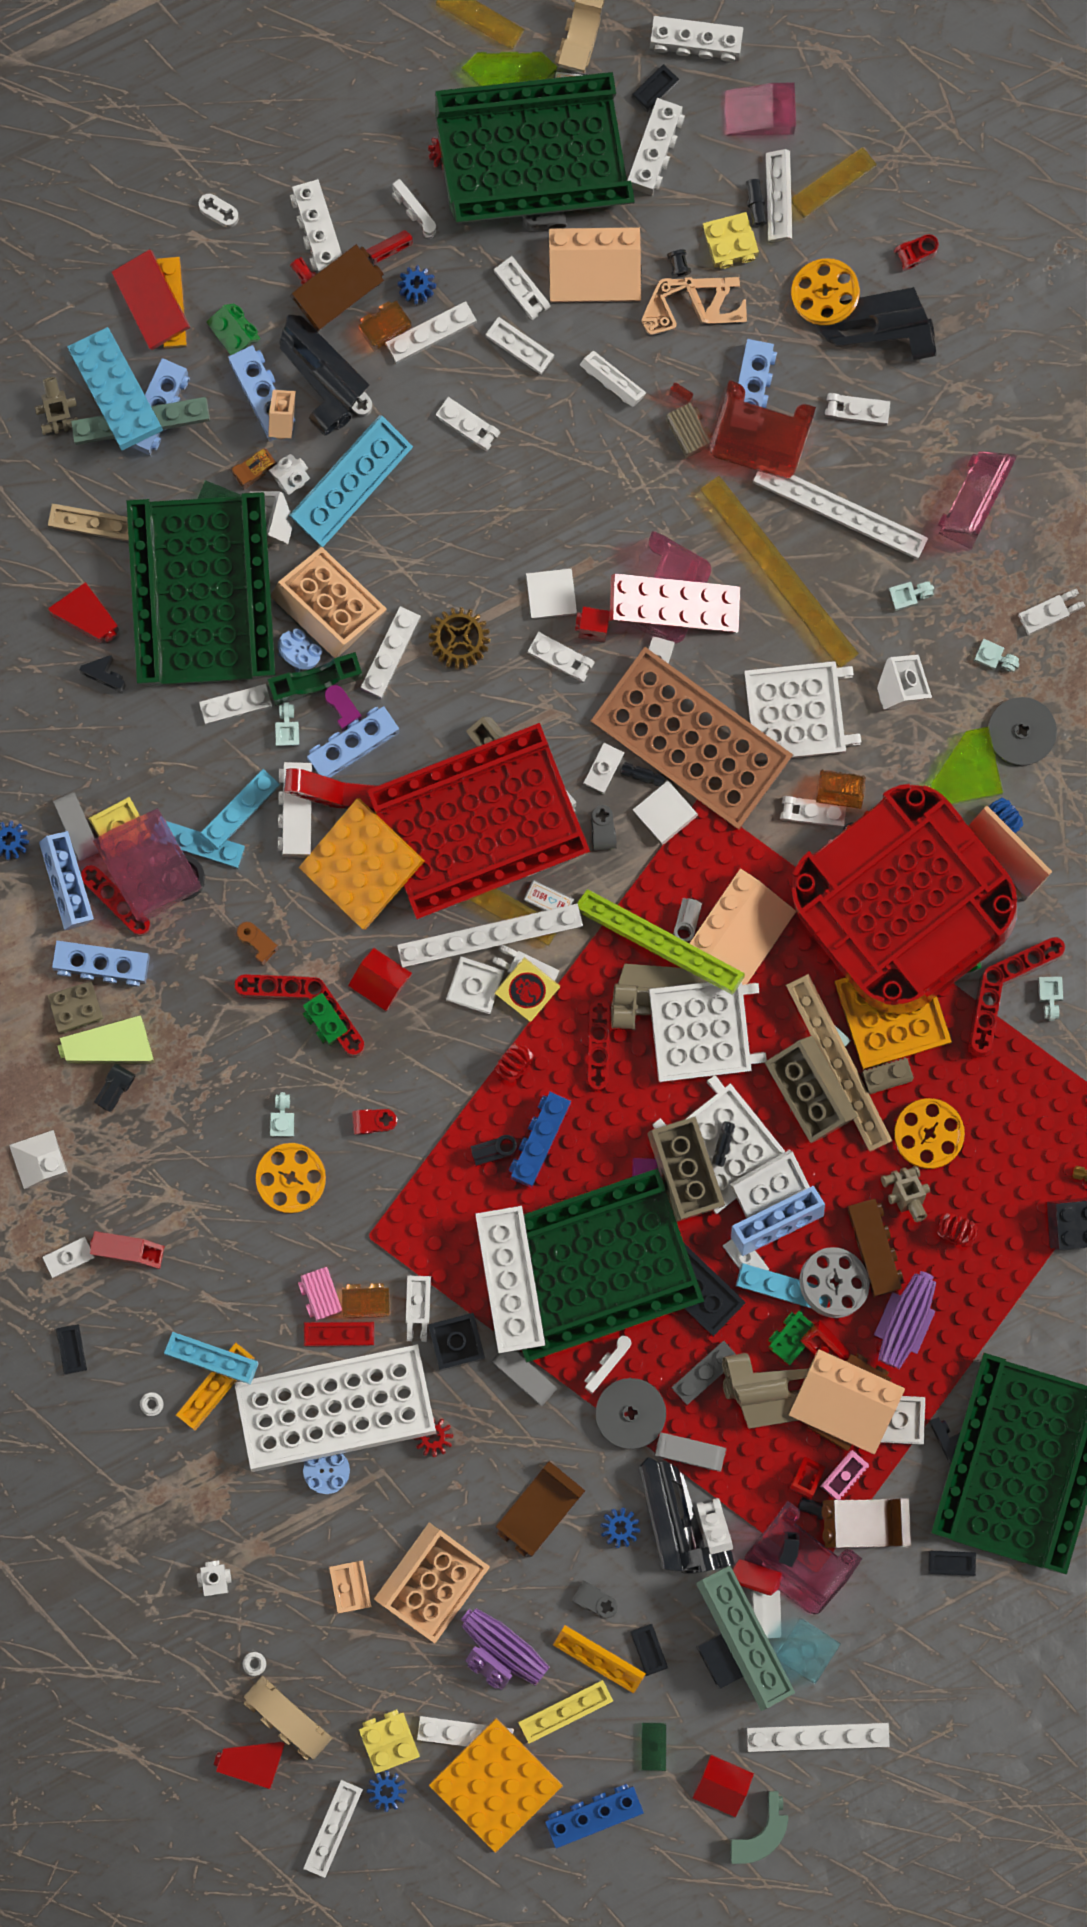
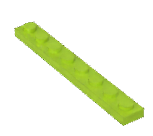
[577,889,745,995]

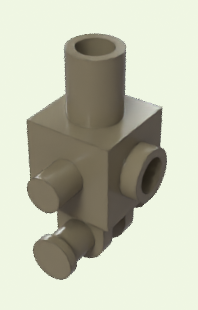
[34,377,78,435]
[881,1166,930,1222]

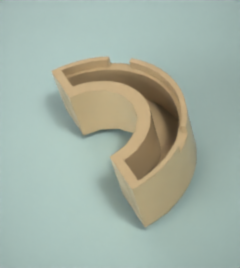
[555,0,605,74]
[244,1675,333,1760]

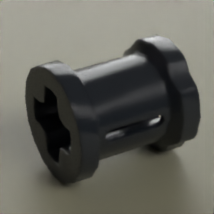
[667,249,692,278]

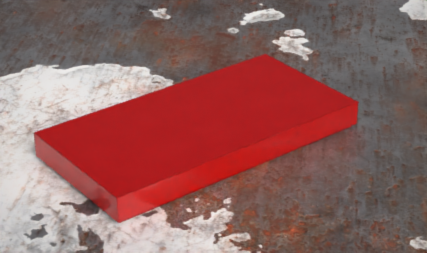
[112,249,190,350]

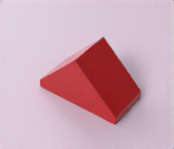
[789,1456,825,1499]

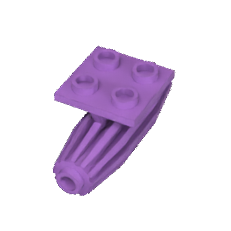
[874,1271,936,1369]
[461,1608,550,1690]

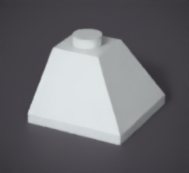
[249,491,294,544]
[877,655,932,710]
[9,1130,68,1189]

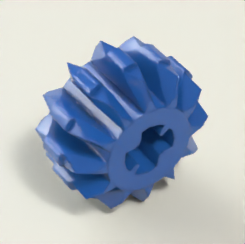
[398,265,436,305]
[989,797,1023,833]
[0,821,29,860]
[600,1508,640,1548]
[367,1771,407,1812]

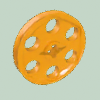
[791,258,860,325]
[894,1098,965,1169]
[256,1143,326,1213]

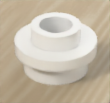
[140,1393,164,1416]
[243,1652,266,1676]

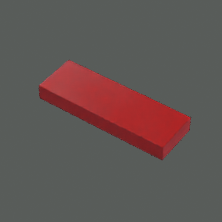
[304,1322,374,1346]

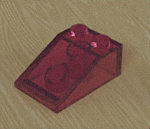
[725,82,796,136]

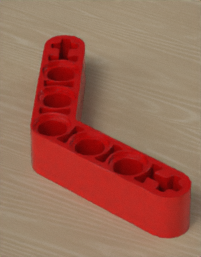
[284,768,376,812]
[968,937,1065,1057]
[234,974,365,1057]

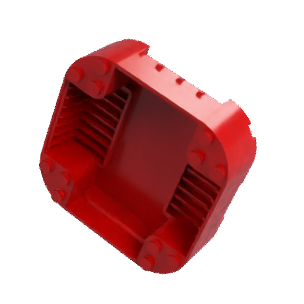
[792,784,1017,1014]

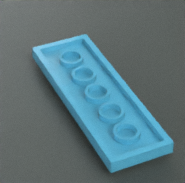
[67,327,163,450]
[289,415,413,547]

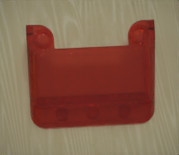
[708,380,816,479]

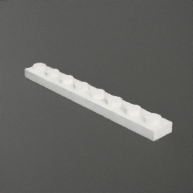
[753,461,928,560]
[397,904,583,967]

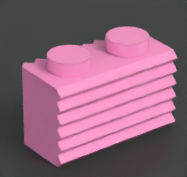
[298,1267,343,1321]
[820,1450,869,1500]

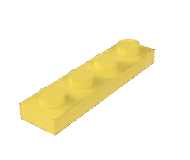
[518,1680,613,1744]

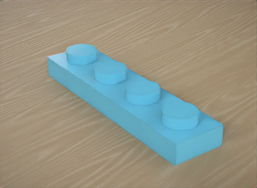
[200,769,280,850]
[150,818,245,869]
[736,1263,829,1309]
[164,1332,259,1385]

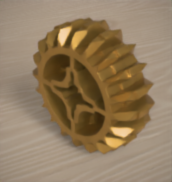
[428,607,490,669]

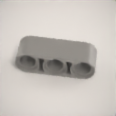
[53,792,100,861]
[491,1351,557,1406]
[655,1433,726,1471]

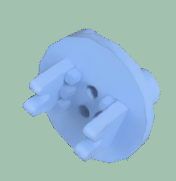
[277,629,322,672]
[303,1453,350,1494]

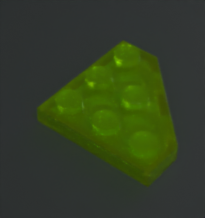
[462,51,557,86]
[930,726,1003,804]

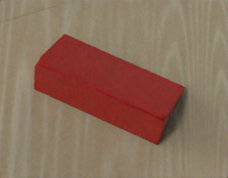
[366,230,413,265]
[800,1320,849,1361]
[733,1559,782,1596]

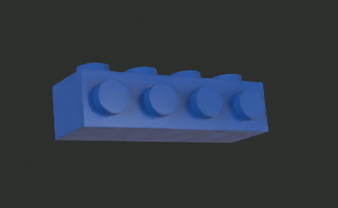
[509,1092,571,1188]
[545,1784,644,1848]

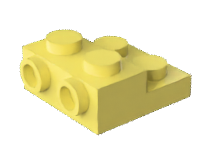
[702,212,759,269]
[359,1710,420,1774]

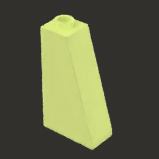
[57,1015,155,1064]

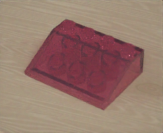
[93,808,202,923]

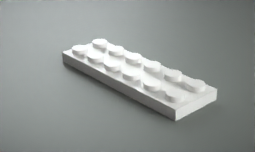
[476,1206,545,1353]

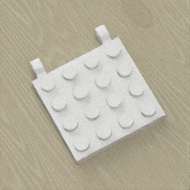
[744,661,861,762]
[648,982,767,1082]
[653,1075,785,1214]

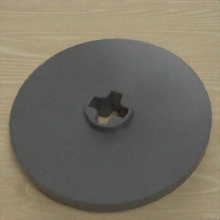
[988,697,1057,766]
[596,1378,666,1449]

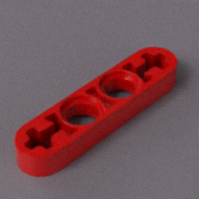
[81,865,151,936]
[588,1000,610,1091]

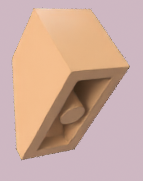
[268,390,296,439]

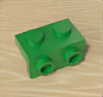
[206,303,261,355]
[303,993,348,1046]
[768,1311,814,1366]

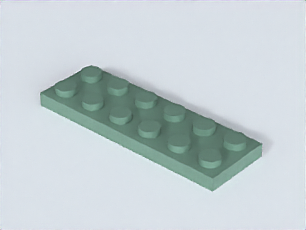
[696,1566,795,1711]

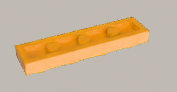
[157,257,187,349]
[176,1342,255,1431]
[553,1625,646,1694]

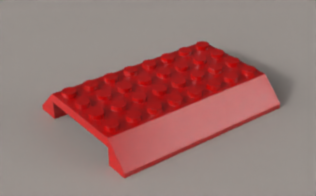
[367,723,590,920]

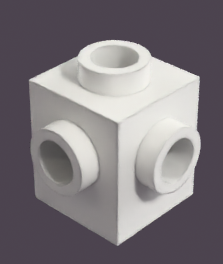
[269,454,310,495]
[197,1561,232,1596]

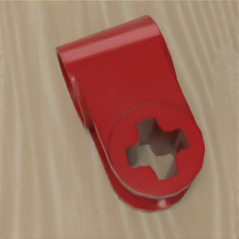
[894,234,939,271]
[352,1109,398,1135]

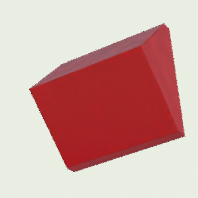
[348,948,412,1012]
[692,1755,754,1817]

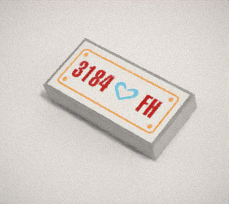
[523,879,575,911]

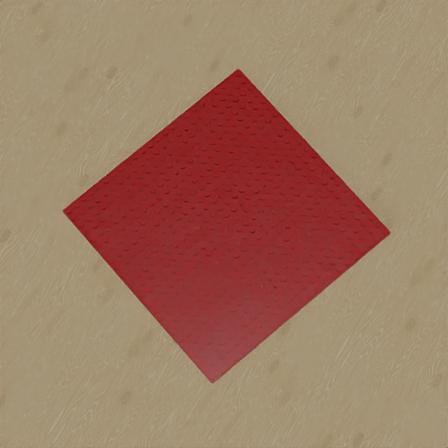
[369,799,1087,1572]

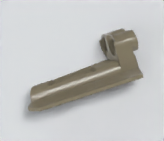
[611,964,707,1030]
[722,1353,809,1428]

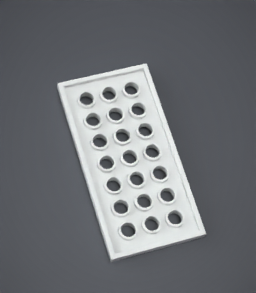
[234,1345,436,1472]

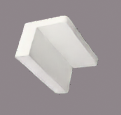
[752,1590,781,1638]

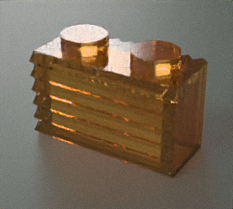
[358,301,412,352]
[816,769,866,809]
[342,1283,390,1318]

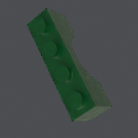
[267,652,363,706]

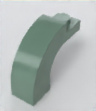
[730,1791,788,1864]

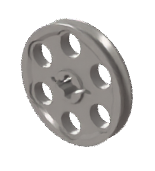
[800,1248,869,1318]

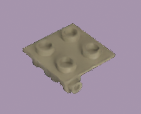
[47,981,104,1034]

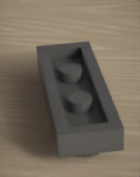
[672,1341,736,1405]

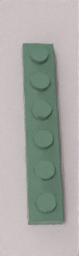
[71,397,210,445]

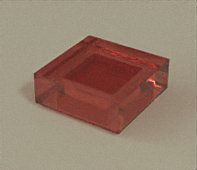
[669,383,694,405]

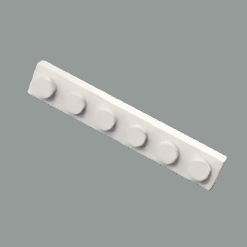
[747,1723,890,1752]

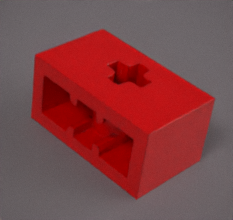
[575,606,610,642]

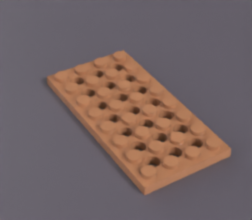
[591,647,793,829]

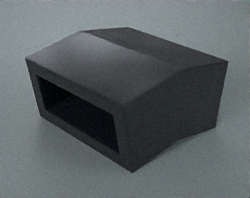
[778,1531,800,1568]

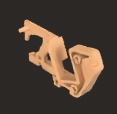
[641,277,747,335]

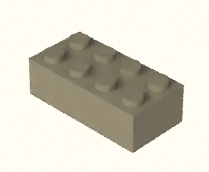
[765,1036,858,1143]
[647,1116,725,1222]

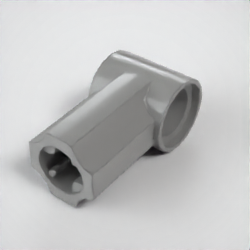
[673,898,702,943]

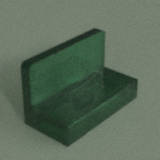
[641,1723,666,1771]

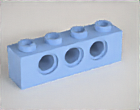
[729,339,777,437]
[228,345,296,442]
[131,358,190,455]
[307,706,399,778]
[39,831,94,930]
[52,940,150,987]
[731,1186,825,1256]

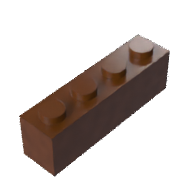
[847,1199,904,1298]

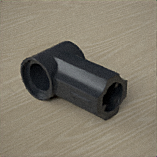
[94,1063,136,1113]
[471,1135,518,1166]

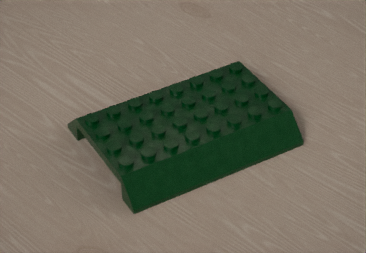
[435,72,635,223]
[126,492,275,685]
[522,1168,704,1363]
[931,1353,1087,1575]

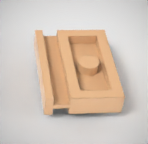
[329,1560,372,1614]

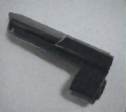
[814,287,937,360]
[279,315,370,436]
[639,1457,735,1574]

